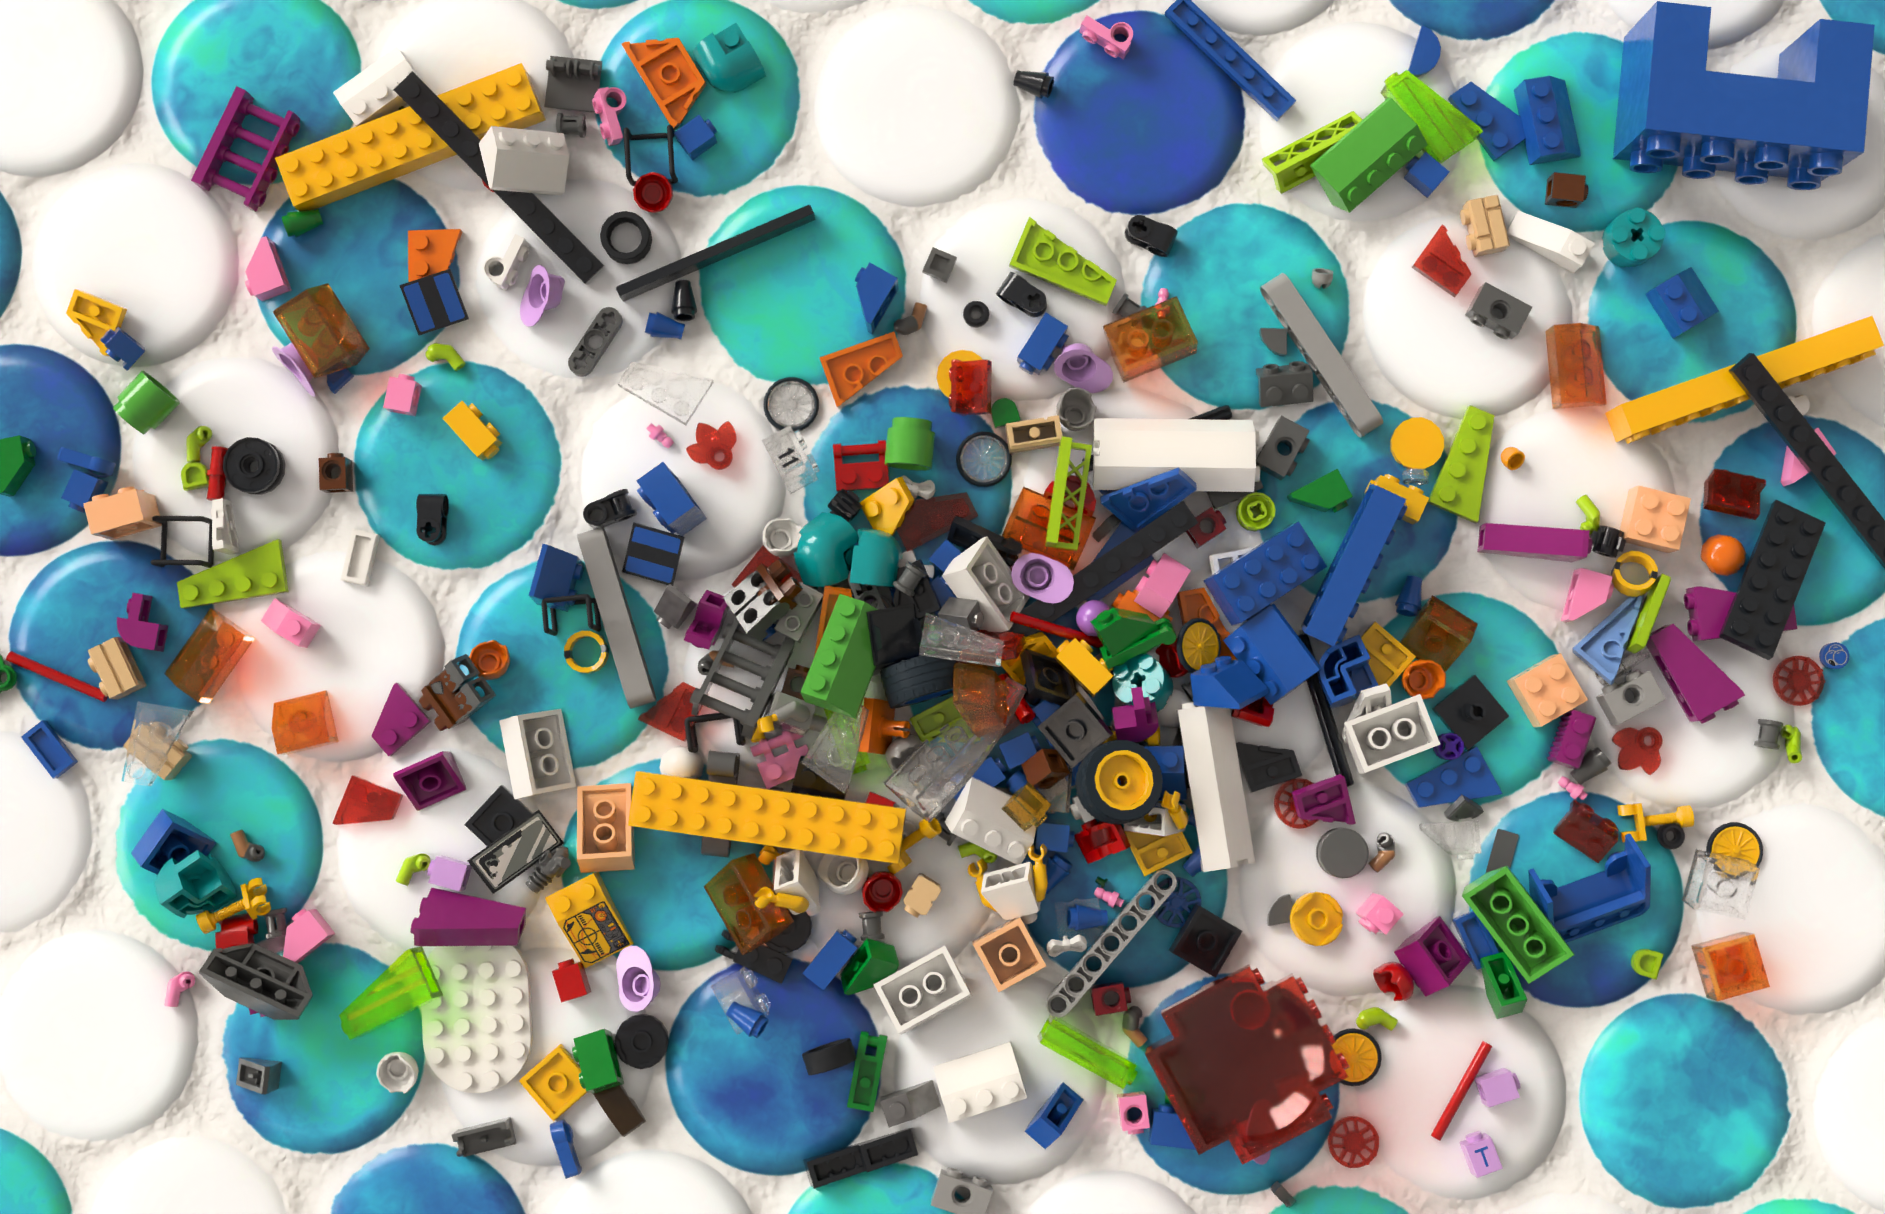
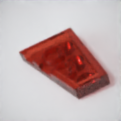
[896,492,978,552]

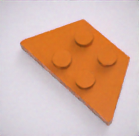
[622,38,706,131]

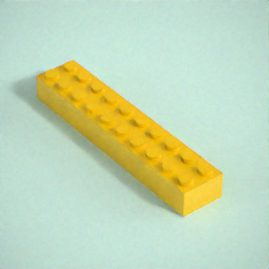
[275,63,546,211]
[1605,316,1884,444]
[628,771,907,864]

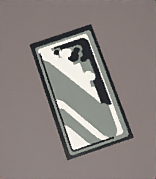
[468,810,564,894]

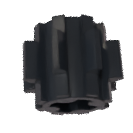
[828,489,863,522]
[1591,526,1626,558]

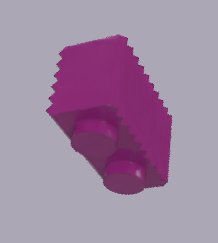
[1547,710,1596,769]

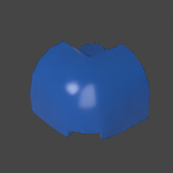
[1317,635,1379,708]

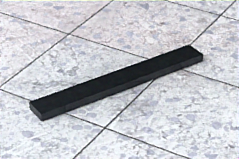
[616,205,816,302]

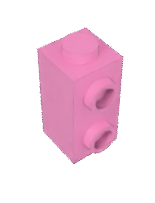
[1356,893,1404,935]

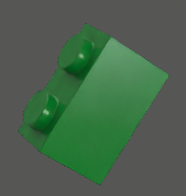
[572,1029,624,1094]

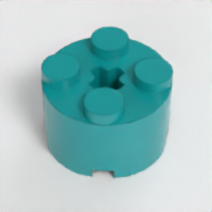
[1602,207,1666,267]
[1112,654,1173,712]

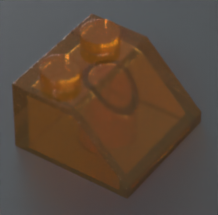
[1400,595,1478,672]
[953,662,1009,737]
[272,690,339,755]

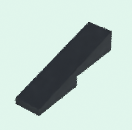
[803,1128,918,1189]

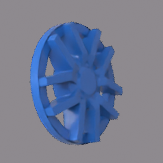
[1151,877,1202,928]

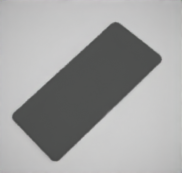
[1486,829,1519,873]

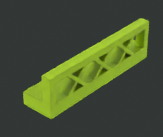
[1262,111,1362,194]
[1045,436,1092,551]

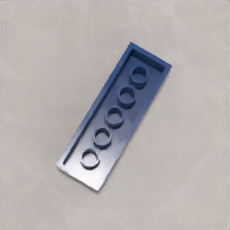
[1300,483,1407,647]

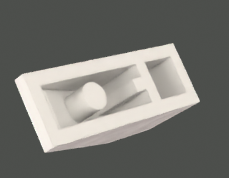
[1507,211,1595,273]

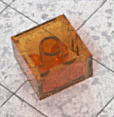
[1691,931,1770,1001]

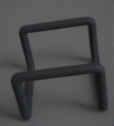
[624,125,678,186]
[151,516,214,568]
[541,594,601,636]
[684,713,746,753]

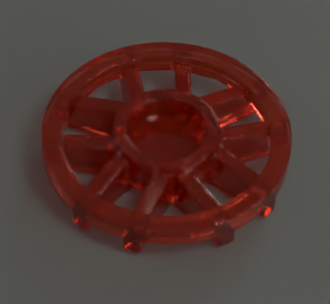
[1773,656,1826,706]
[1274,778,1319,829]
[1328,1116,1379,1168]

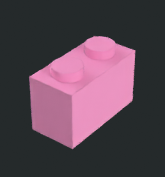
[1134,553,1191,618]

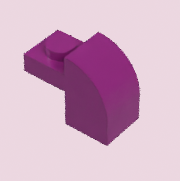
[684,590,729,650]
[117,593,168,652]
[1112,687,1159,742]

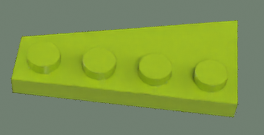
[1009,217,1117,306]
[1427,405,1494,524]
[177,539,289,609]

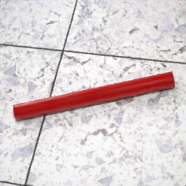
[1010,611,1103,648]
[6,651,108,702]
[1431,1041,1493,1141]

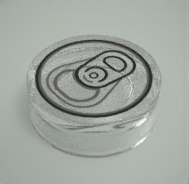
[1402,469,1429,485]

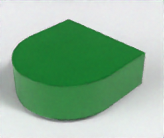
[991,398,1020,429]

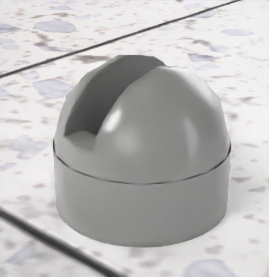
[1311,268,1333,289]

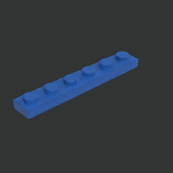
[1164,0,1296,122]

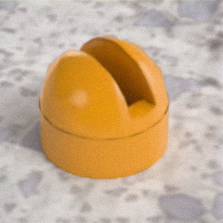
[1501,447,1525,470]

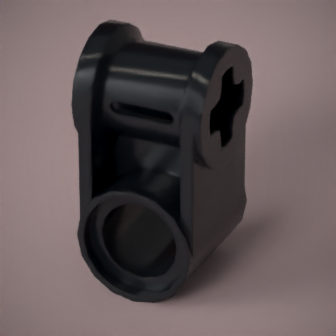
[1124,215,1178,257]
[996,272,1047,317]
[583,489,637,529]
[416,494,449,546]

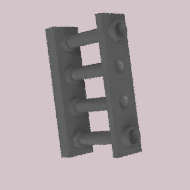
[690,618,796,739]

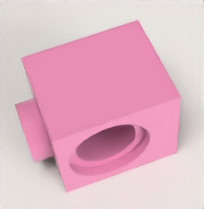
[383,374,422,416]
[1117,1091,1150,1134]

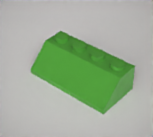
[1310,97,1428,213]
[800,594,878,719]
[1462,866,1574,984]

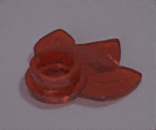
[686,421,737,470]
[1611,727,1663,775]

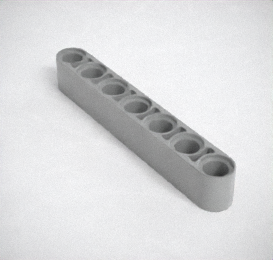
[1260,273,1383,438]
[577,527,656,709]
[1046,868,1177,1018]

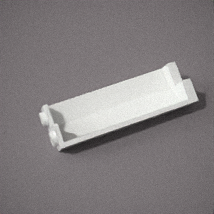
[1093,418,1260,492]
[1176,702,1255,872]

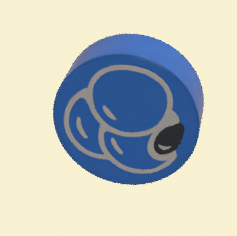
[1819,642,1849,669]

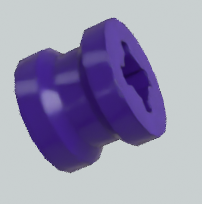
[1433,733,1464,760]

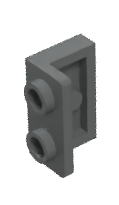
[1256,361,1313,407]

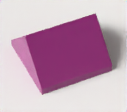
[393,751,466,811]

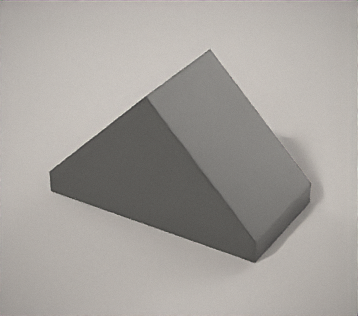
[236,1058,282,1094]

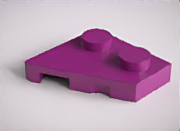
[371,683,432,756]
[1292,774,1356,825]

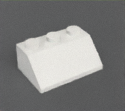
[333,47,418,126]
[479,126,569,196]
[942,536,1030,637]
[1344,694,1441,774]
[499,709,576,799]
[945,776,1040,865]
[874,946,973,1035]
[933,1042,1027,1123]

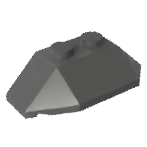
[199,943,313,1020]

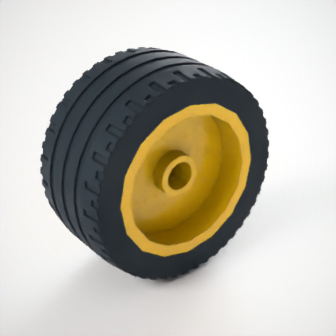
[1075,740,1163,824]

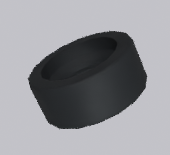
[600,211,652,264]
[802,1038,857,1075]

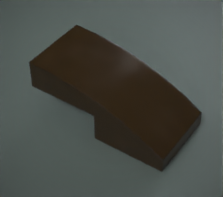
[593,1085,646,1137]

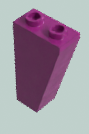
[1477,523,1592,562]
[1684,586,1797,641]
[1646,624,1745,724]
[410,888,526,946]

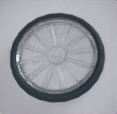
[764,377,819,432]
[956,432,1012,487]

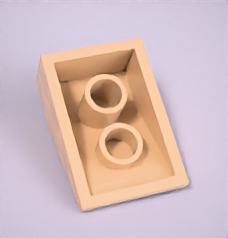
[577,783,635,873]

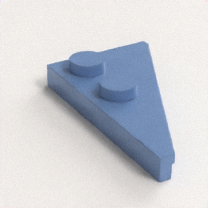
[1572,595,1645,685]

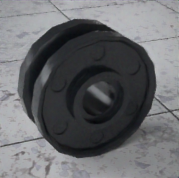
[223,437,285,495]

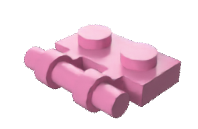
[750,730,813,789]

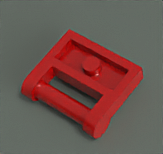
[833,440,889,492]

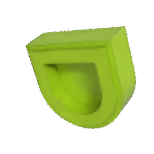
[181,461,209,491]
[1631,949,1664,980]

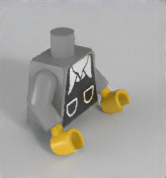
[751,691,828,743]

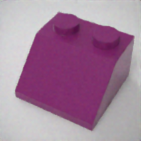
[1394,916,1471,997]

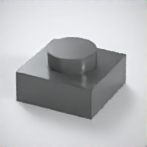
[923,247,957,283]

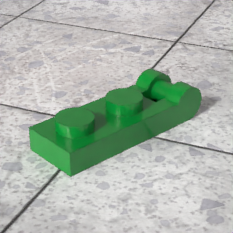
[1100,618,1176,669]
[847,1031,888,1112]

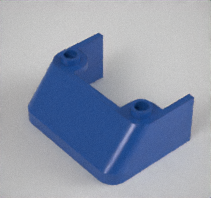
[1528,833,1651,943]

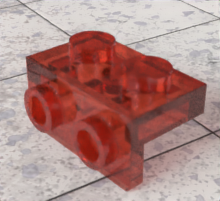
[949,359,992,416]
[1703,469,1766,520]
[1553,800,1619,863]

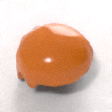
[1701,534,1746,576]
[469,640,510,680]
[1401,659,1446,699]

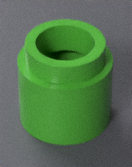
[113,370,180,434]
[884,417,935,471]

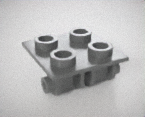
[544,56,602,112]

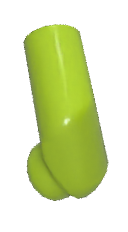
[425,343,466,371]
[186,426,212,462]
[1576,495,1600,536]
[1780,725,1802,763]
[958,842,997,864]
[396,853,431,886]
[1356,1007,1398,1031]

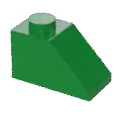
[0,435,36,497]
[1287,469,1353,513]
[1090,608,1158,657]
[840,938,899,995]
[1480,952,1527,1019]

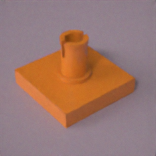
[858,697,910,755]

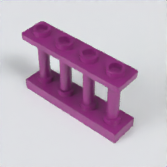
[191,86,300,212]

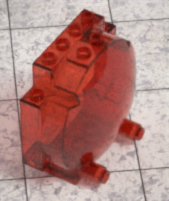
[1145,964,1350,1165]

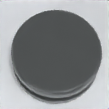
[1316,828,1369,878]

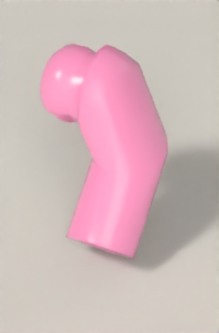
[164,972,195,1007]

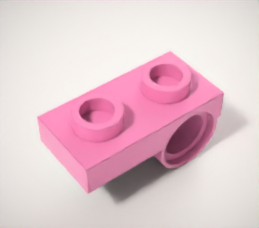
[1080,15,1133,60]
[592,87,626,146]

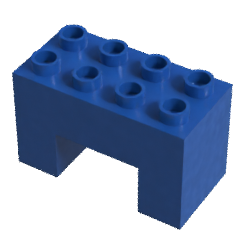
[1613,1,1875,190]

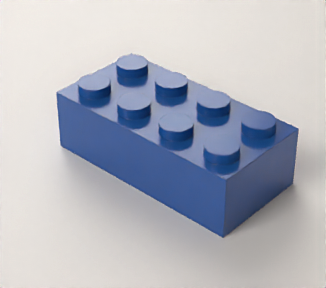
[636,462,707,536]
[1203,521,1327,626]

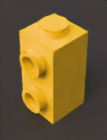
[443,401,502,461]
[1364,474,1429,525]
[1055,638,1113,697]

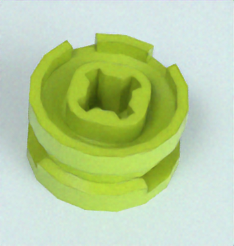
[1236,492,1276,532]

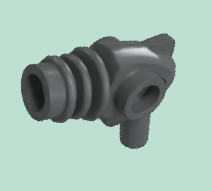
[526,846,571,893]

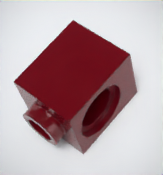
[1186,507,1227,549]
[1090,981,1131,1016]

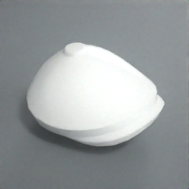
[818,854,869,895]

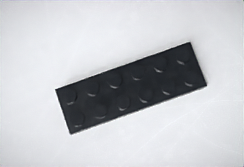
[1718,500,1826,660]

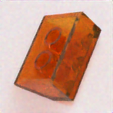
[273,283,370,378]
[1103,296,1198,383]
[1545,323,1607,409]
[1002,487,1096,571]
[165,608,255,703]
[704,853,794,955]

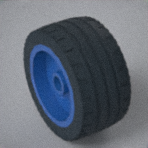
[880,649,966,709]

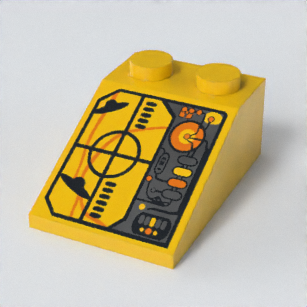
[545,872,634,968]

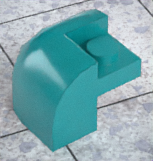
[693,23,766,93]
[793,512,859,587]
[850,528,903,587]
[155,850,237,918]

